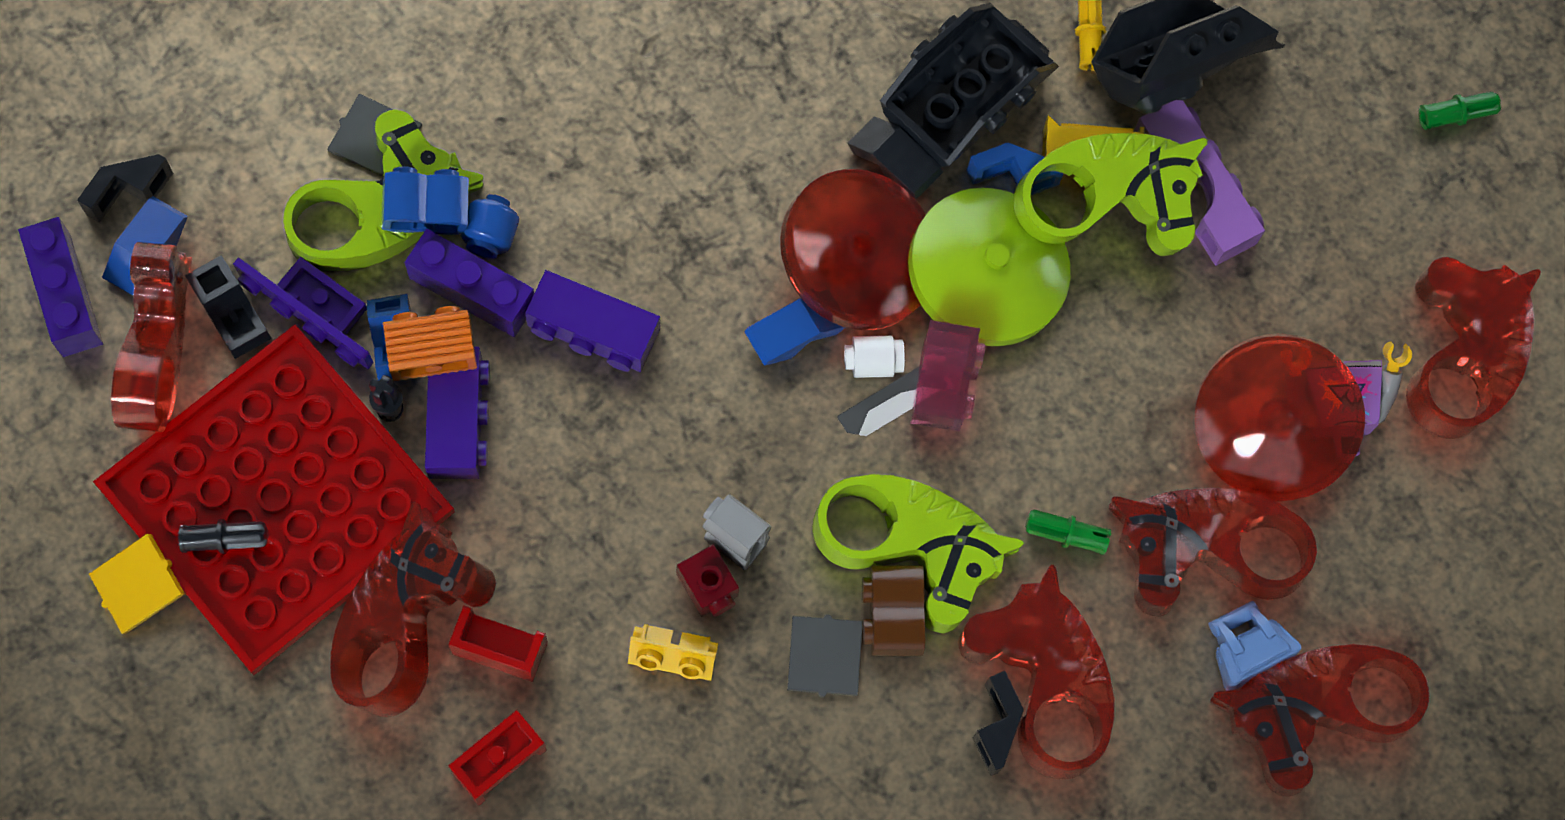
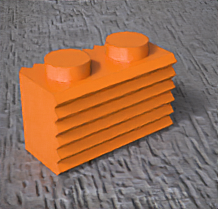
[383,306,477,381]

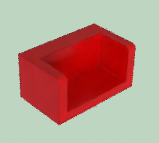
[448,605,548,682]
[448,710,547,806]

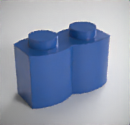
[382,167,469,235]

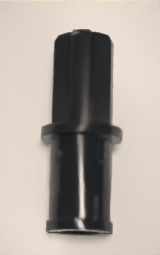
[369,375,404,422]
[178,519,268,554]

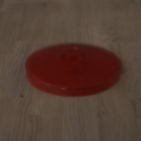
[780,169,926,330]
[1194,334,1365,501]

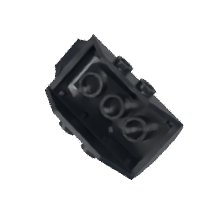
[1091,0,1285,114]
[880,3,1059,167]

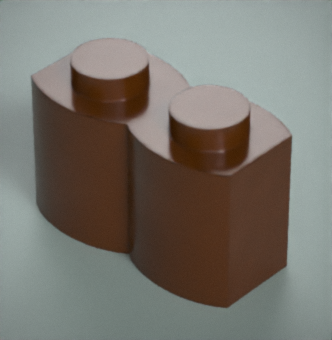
[862,566,925,656]

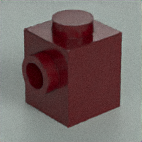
[676,544,739,617]

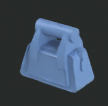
[1209,601,1301,692]

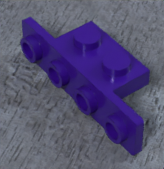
[233,256,374,369]

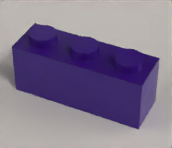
[18,217,104,357]
[404,228,534,338]
[525,270,660,372]
[425,346,490,479]

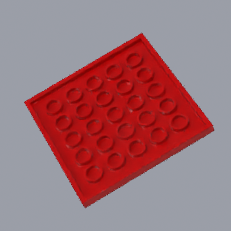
[93,324,455,676]

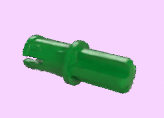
[1418,91,1501,130]
[1025,509,1111,555]

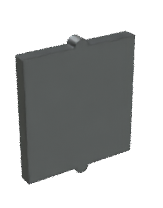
[327,94,422,177]
[787,614,863,698]

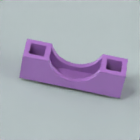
[1133,100,1265,266]

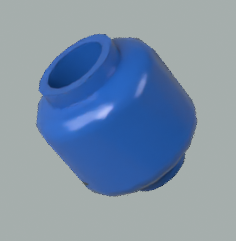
[460,194,519,259]

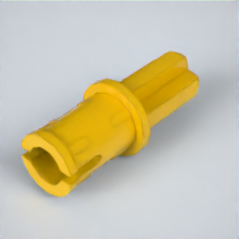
[1075,0,1106,71]

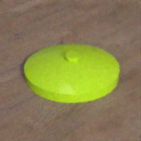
[908,188,1071,346]

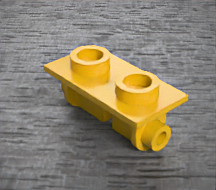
[628,624,719,681]

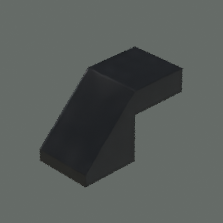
[847,116,944,199]
[77,154,173,223]
[185,255,272,359]
[972,671,1024,776]

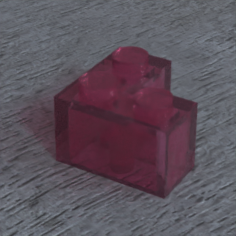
[910,320,985,431]

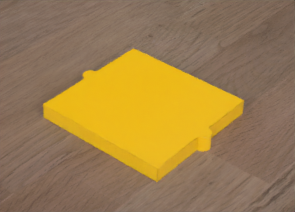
[89,534,185,634]

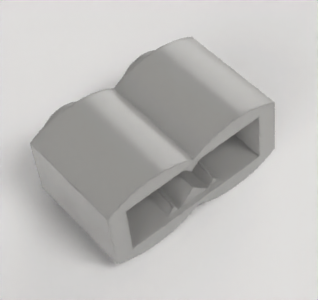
[703,494,771,570]

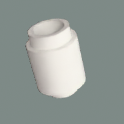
[844,335,905,378]

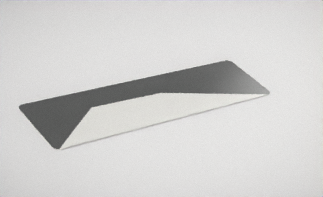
[837,355,957,436]

